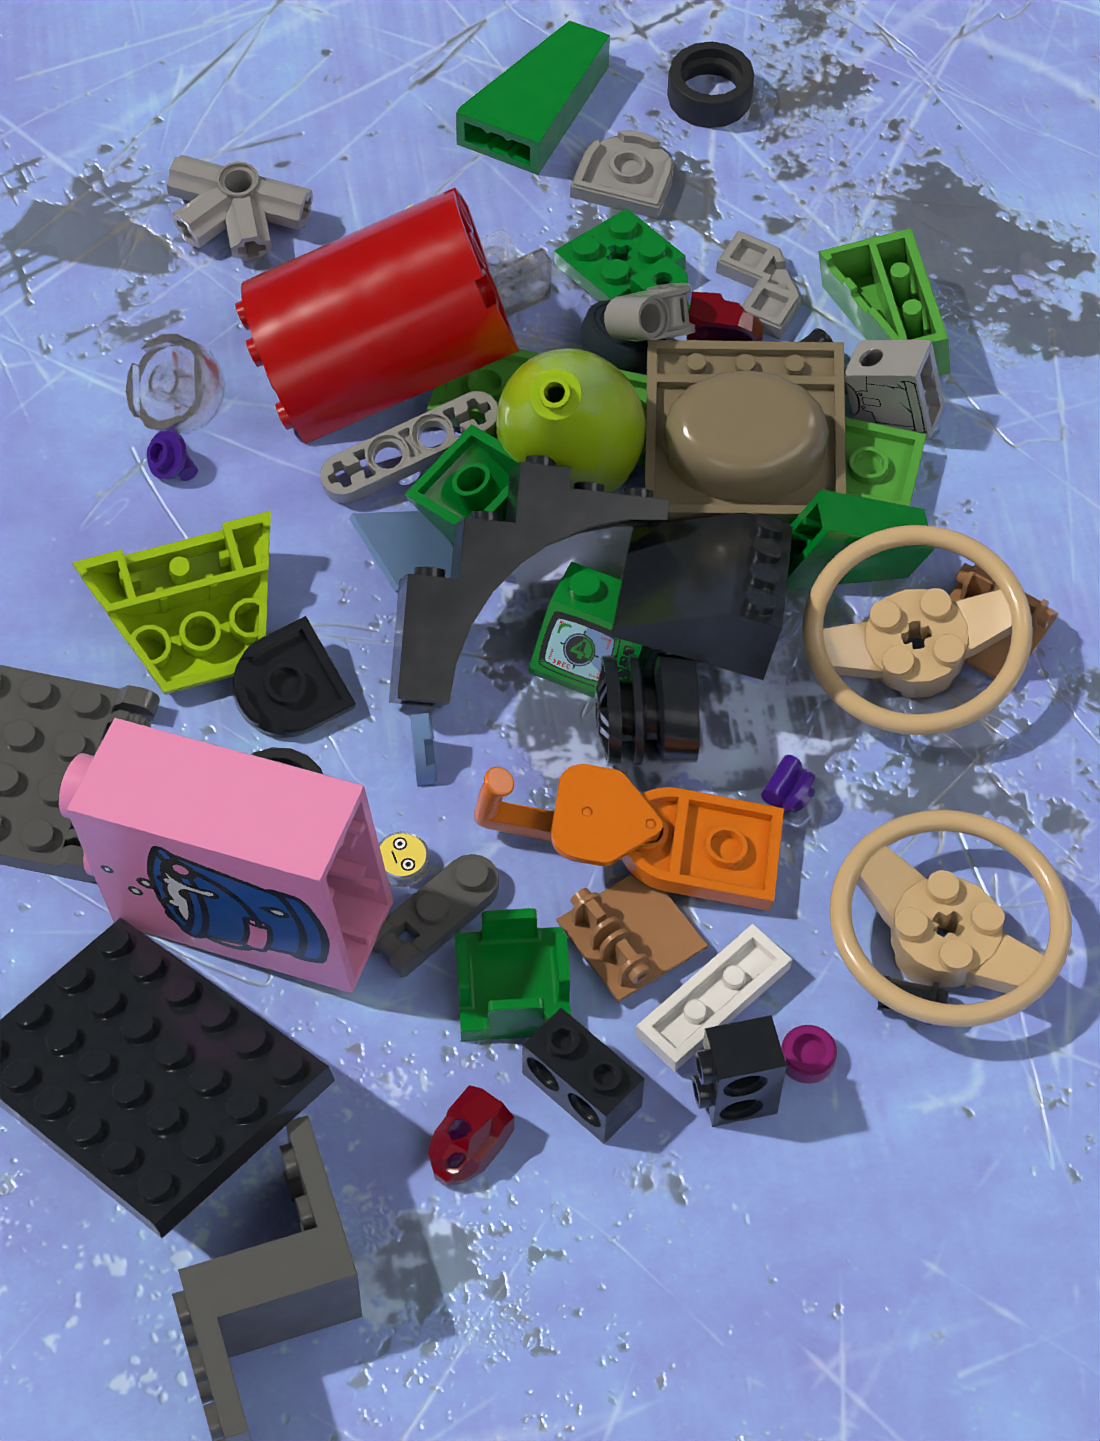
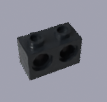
[522,1008,645,1144]
[692,1015,787,1127]

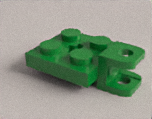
[554,208,690,314]

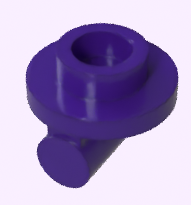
[147,430,198,481]
[761,755,815,813]

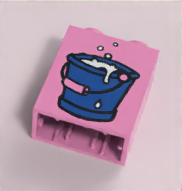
[59,718,394,993]

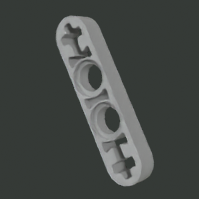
[320,391,498,504]

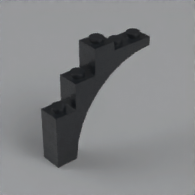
[389,456,669,708]

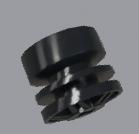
[595,653,700,766]

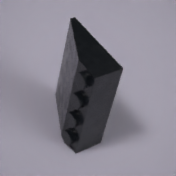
[610,512,793,680]

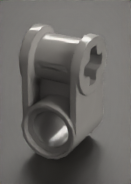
[604,283,695,340]

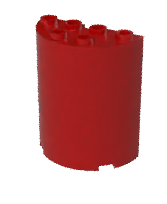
[235,188,519,444]

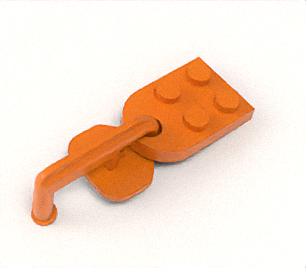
[474,764,784,911]

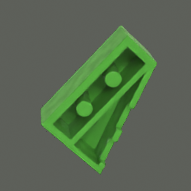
[818,228,950,376]

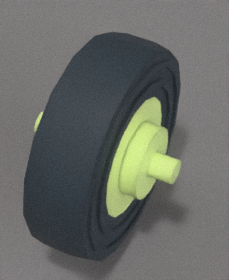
[580,300,667,372]

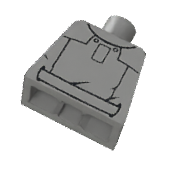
[844,340,945,440]

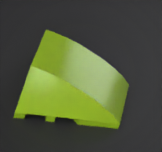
[72,510,271,695]

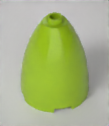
[496,348,646,493]

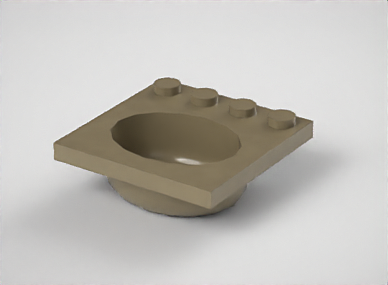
[645,340,846,524]

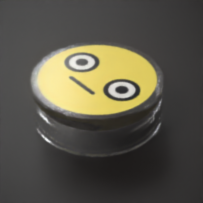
[379,831,429,887]

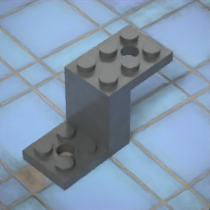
[172,1115,363,1441]

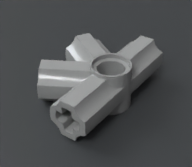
[167,155,313,262]

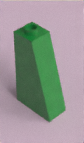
[456,20,610,175]

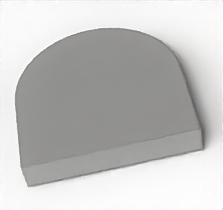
[570,130,674,219]

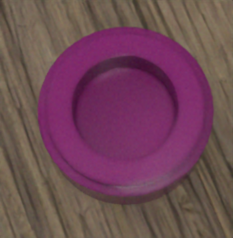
[781,1025,837,1084]

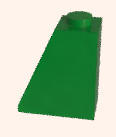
[786,489,934,589]

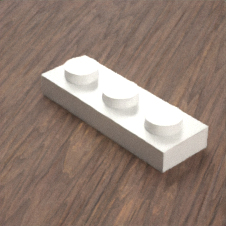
[635,924,792,1072]

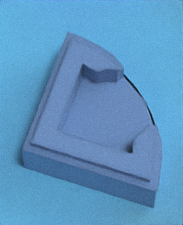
[410,713,438,787]

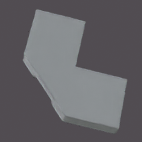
[716,231,802,340]

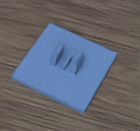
[349,511,453,593]

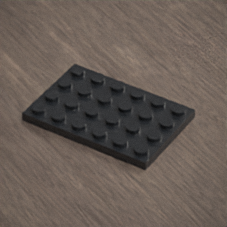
[0,917,335,1238]

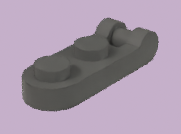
[372,854,499,977]

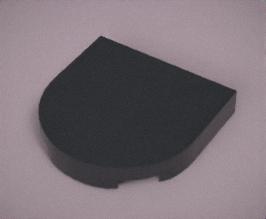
[232,616,356,738]

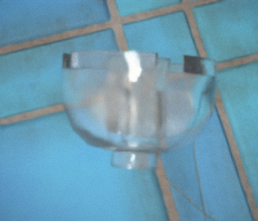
[125,334,225,434]

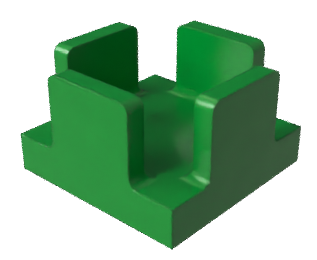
[454,908,571,1042]

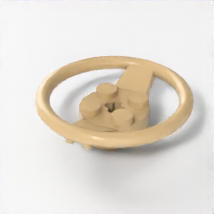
[802,525,1033,735]
[829,810,1072,1027]

